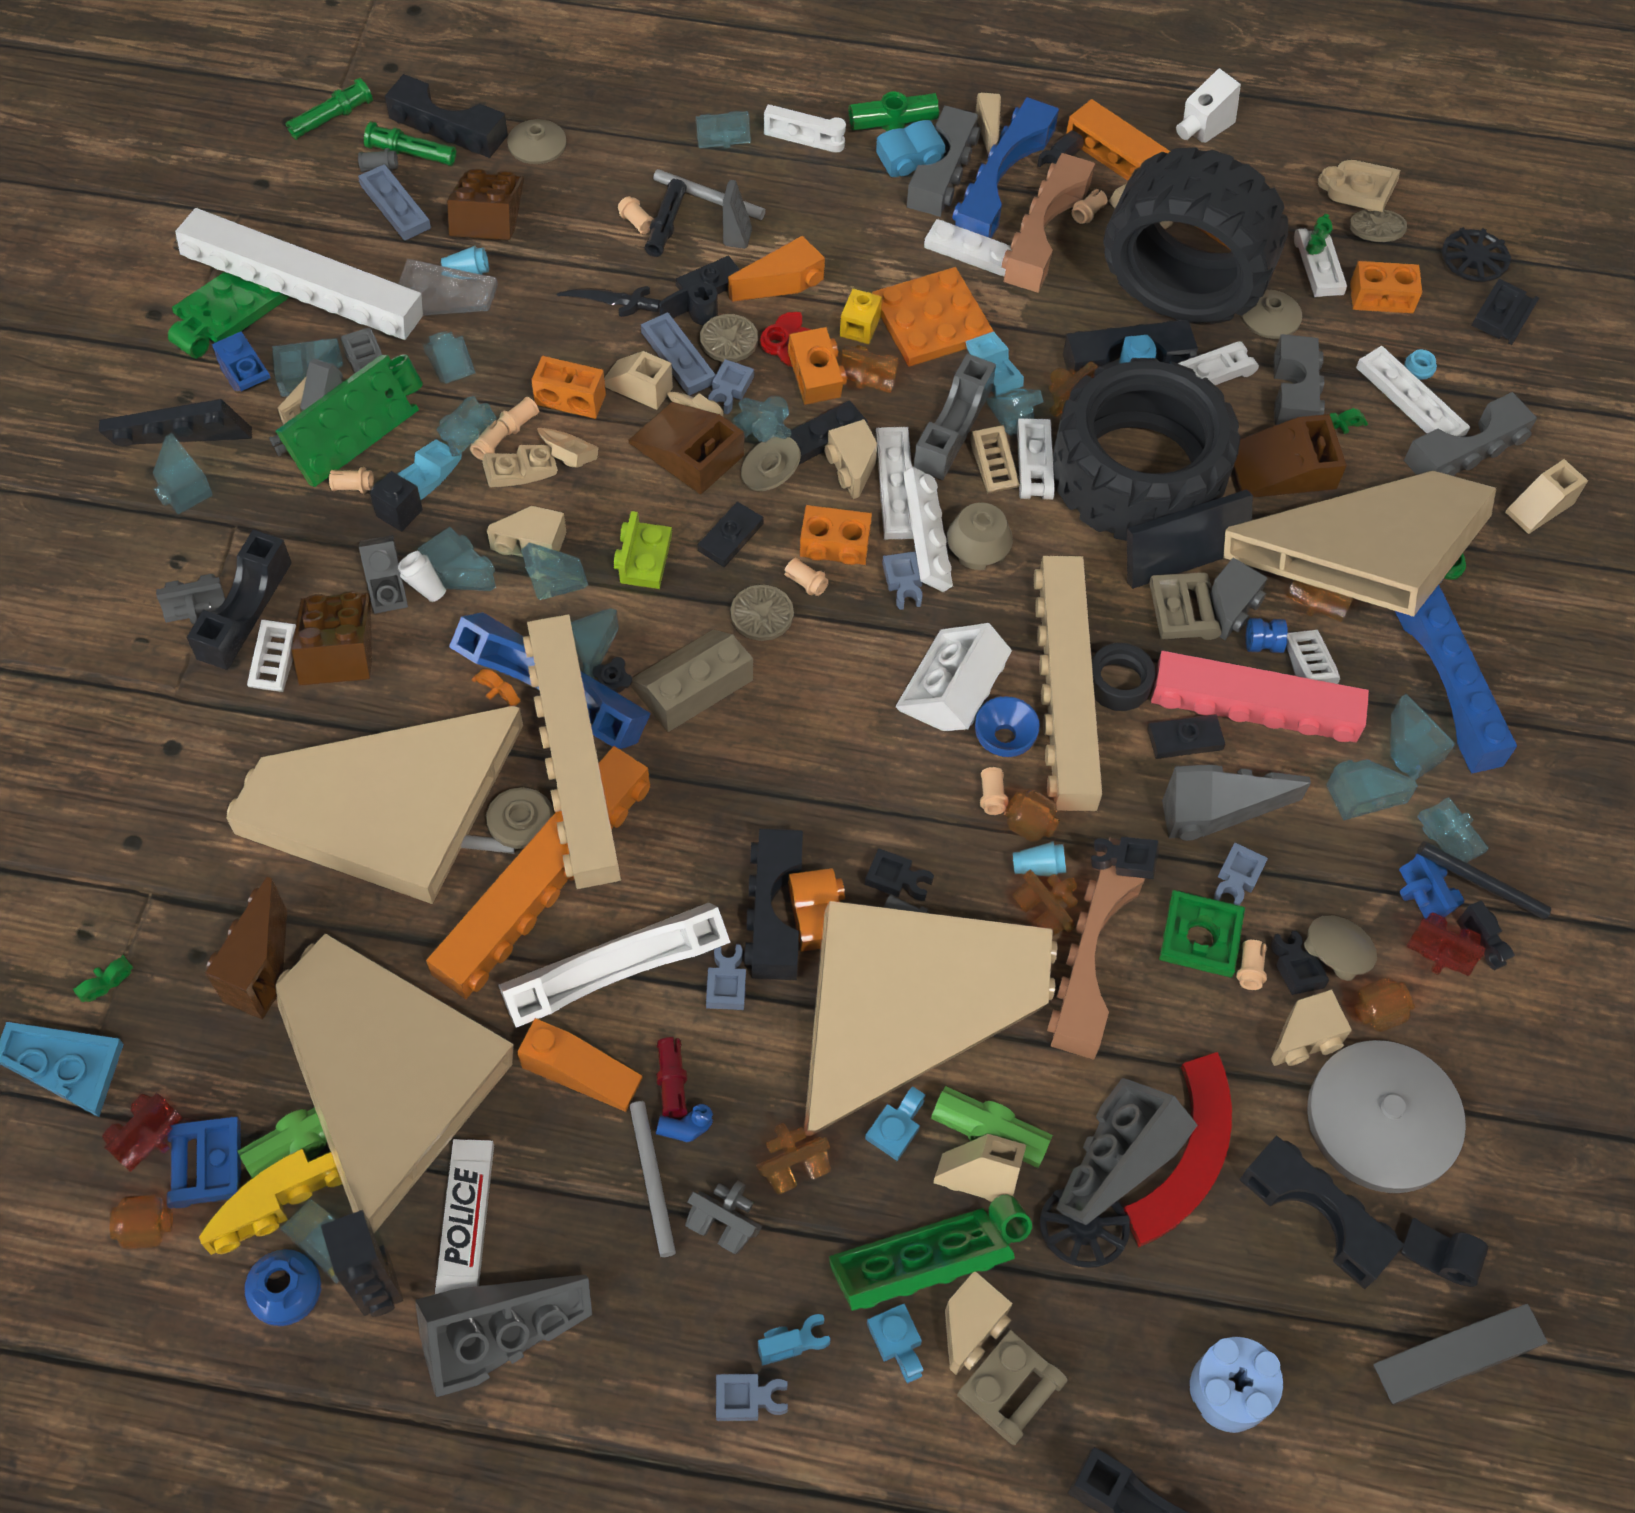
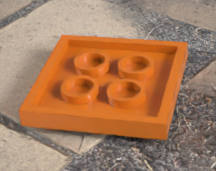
[872,267,994,367]

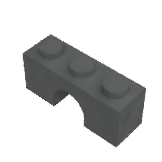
[1274,334,1325,426]

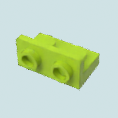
[614,511,672,589]

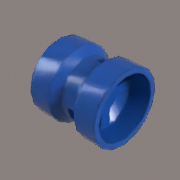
[1246,618,1288,653]

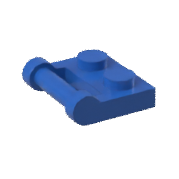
[166,1117,241,1208]

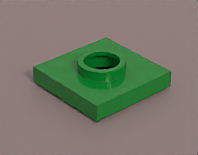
[1159,890,1245,978]

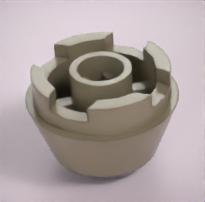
[947,503,1013,570]

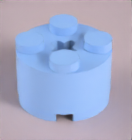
[1190,1337,1283,1433]

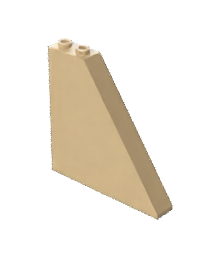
[1224,471,1496,617]
[226,706,523,904]
[803,901,1057,1136]
[276,934,513,1233]

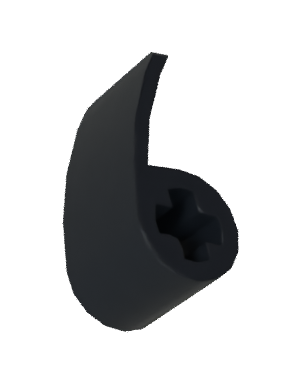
[659,283,718,325]
[1401,1218,1489,1287]

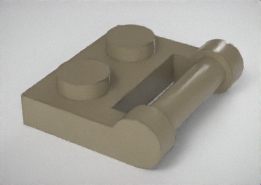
[1149,573,1221,640]
[957,1330,1068,1445]

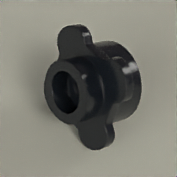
[593,657,632,693]

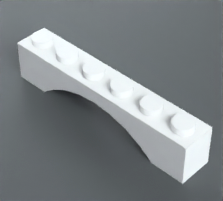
[499,903,730,1027]

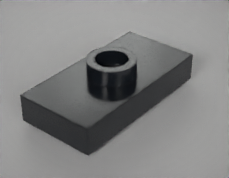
[676,255,740,294]
[697,501,764,567]
[1147,714,1226,759]

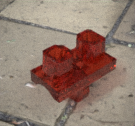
[1407,912,1486,976]
[102,1092,182,1172]

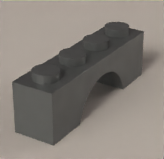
[907,105,981,217]
[914,353,996,480]
[1404,392,1537,476]

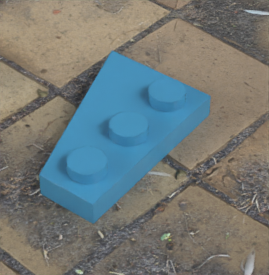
[0,1022,124,1117]

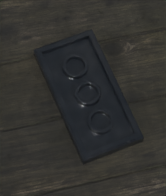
[1127,489,1253,589]

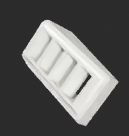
[247,620,296,692]
[1286,630,1340,684]

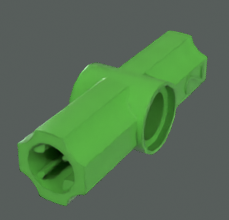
[931,1086,1053,1168]
[238,1107,327,1179]

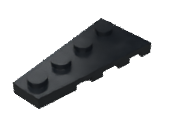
[99,399,252,446]

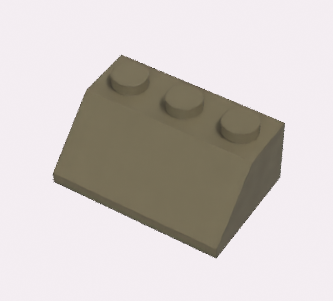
[630,629,753,732]

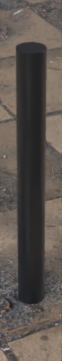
[1417,841,1551,920]

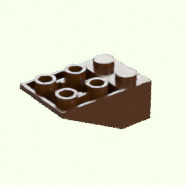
[447,169,524,240]
[629,402,744,495]
[1233,414,1347,497]
[292,591,372,686]
[205,877,287,1020]

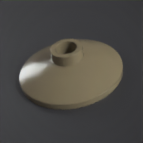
[507,119,566,164]
[1241,290,1302,339]
[741,436,801,491]

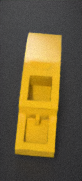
[199,1149,342,1255]

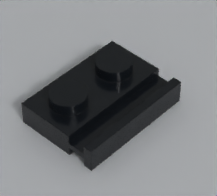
[1471,279,1539,345]

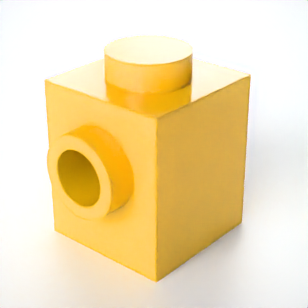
[840,289,882,344]

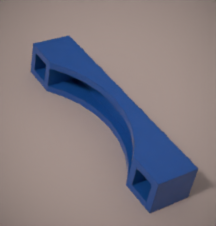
[952,97,1059,238]
[1395,584,1517,774]
[449,612,651,749]

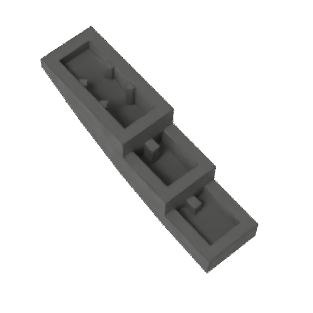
[1373,1304,1548,1405]

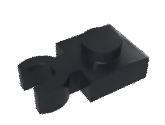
[1091,837,1159,879]
[865,848,934,901]
[1456,900,1515,970]
[1271,931,1329,995]

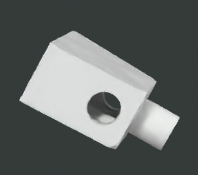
[1176,68,1241,143]

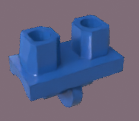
[1399,854,1465,925]

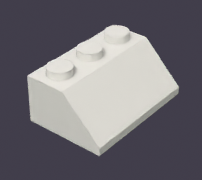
[895,623,1012,731]

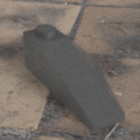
[1162,765,1311,841]
[1056,1078,1198,1225]
[415,1275,592,1397]

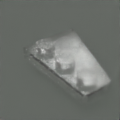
[398,259,498,315]

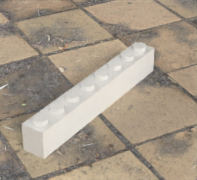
[175,208,423,340]

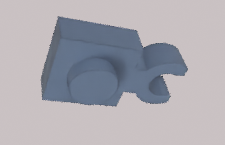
[708,359,754,414]
[882,551,923,610]
[1214,842,1268,906]
[706,944,746,1010]
[716,1374,788,1421]

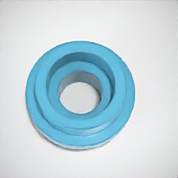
[1404,349,1437,379]

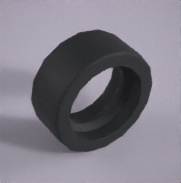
[1092,643,1155,711]

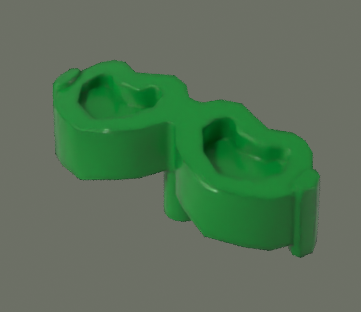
[1305,214,1333,255]
[1330,408,1368,434]
[73,955,133,1002]

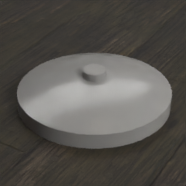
[1307,1040,1466,1193]

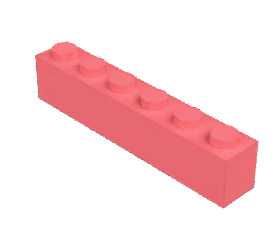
[1151,651,1369,743]

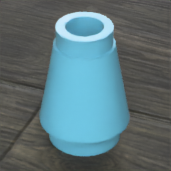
[441,246,489,277]
[1013,841,1066,877]

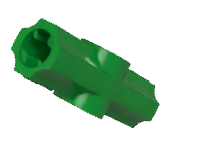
[848,91,939,131]

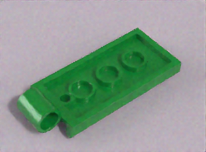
[168,272,290,358]
[276,354,423,487]
[829,1194,1032,1311]

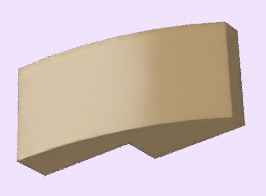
[482,445,558,487]

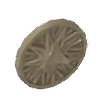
[1350,209,1407,242]
[700,314,758,362]
[730,585,794,641]
[486,787,554,849]

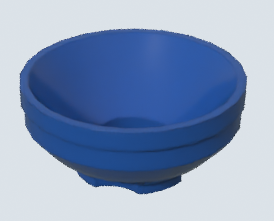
[975,696,1040,757]
[245,1249,321,1326]

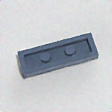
[358,164,431,241]
[641,312,716,396]

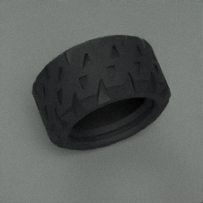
[1103,147,1288,324]
[1053,358,1241,541]

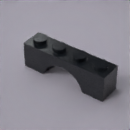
[385,74,508,158]
[1063,320,1198,383]
[186,530,292,670]
[745,829,803,980]
[1239,1135,1404,1289]
[320,1210,404,1317]
[1067,1447,1189,1513]

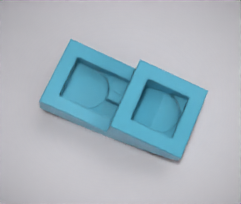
[966,332,1024,396]
[398,439,462,500]

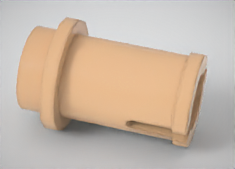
[1072,189,1108,224]
[618,196,653,234]
[497,397,539,435]
[470,419,508,460]
[329,467,374,494]
[784,558,828,596]
[980,767,1009,815]
[1236,940,1267,990]

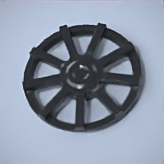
[1442,227,1511,282]
[1040,1188,1130,1268]

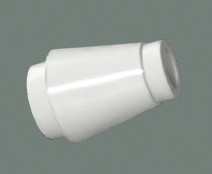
[398,551,446,602]

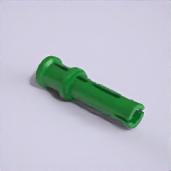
[285,78,373,140]
[364,121,457,166]

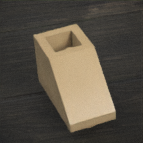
[604,351,673,410]
[825,420,877,499]
[1506,459,1588,534]
[487,506,566,564]
[1271,990,1352,1066]
[934,1134,1026,1202]
[945,1272,1012,1375]

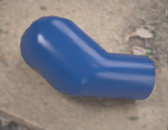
[655,1104,713,1142]

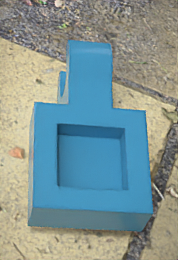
[865,1086,925,1161]
[867,1304,923,1384]
[758,1314,830,1366]

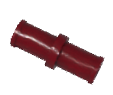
[656,1037,688,1119]

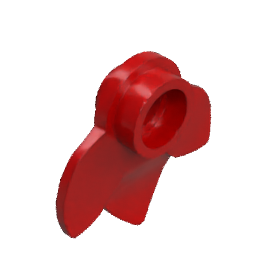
[760,312,811,367]

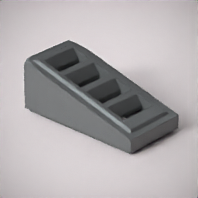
[723,180,752,249]
[341,328,382,374]

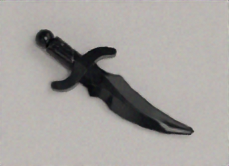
[556,286,661,317]

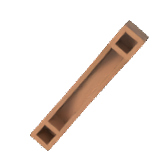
[1001,153,1096,293]
[1047,837,1145,1060]

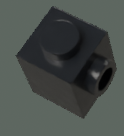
[370,471,423,532]

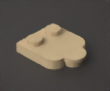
[1318,160,1400,212]

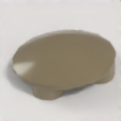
[1304,915,1377,981]

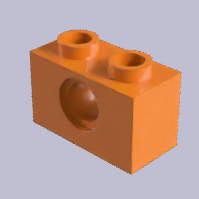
[788,327,847,405]

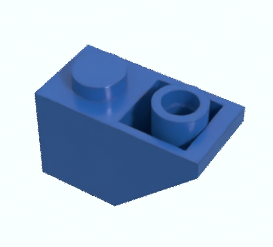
[212,331,271,391]

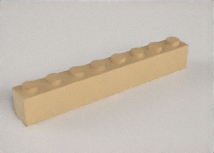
[1034,556,1102,811]
[523,614,621,889]

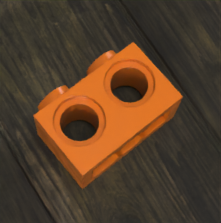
[1350,261,1422,313]
[531,356,606,419]
[800,505,872,565]

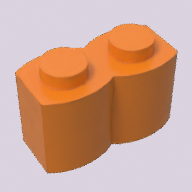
[788,868,845,952]

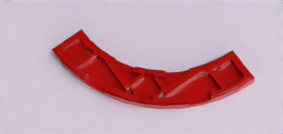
[1124,1052,1232,1248]

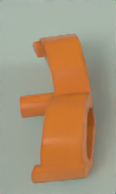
[472,669,521,707]

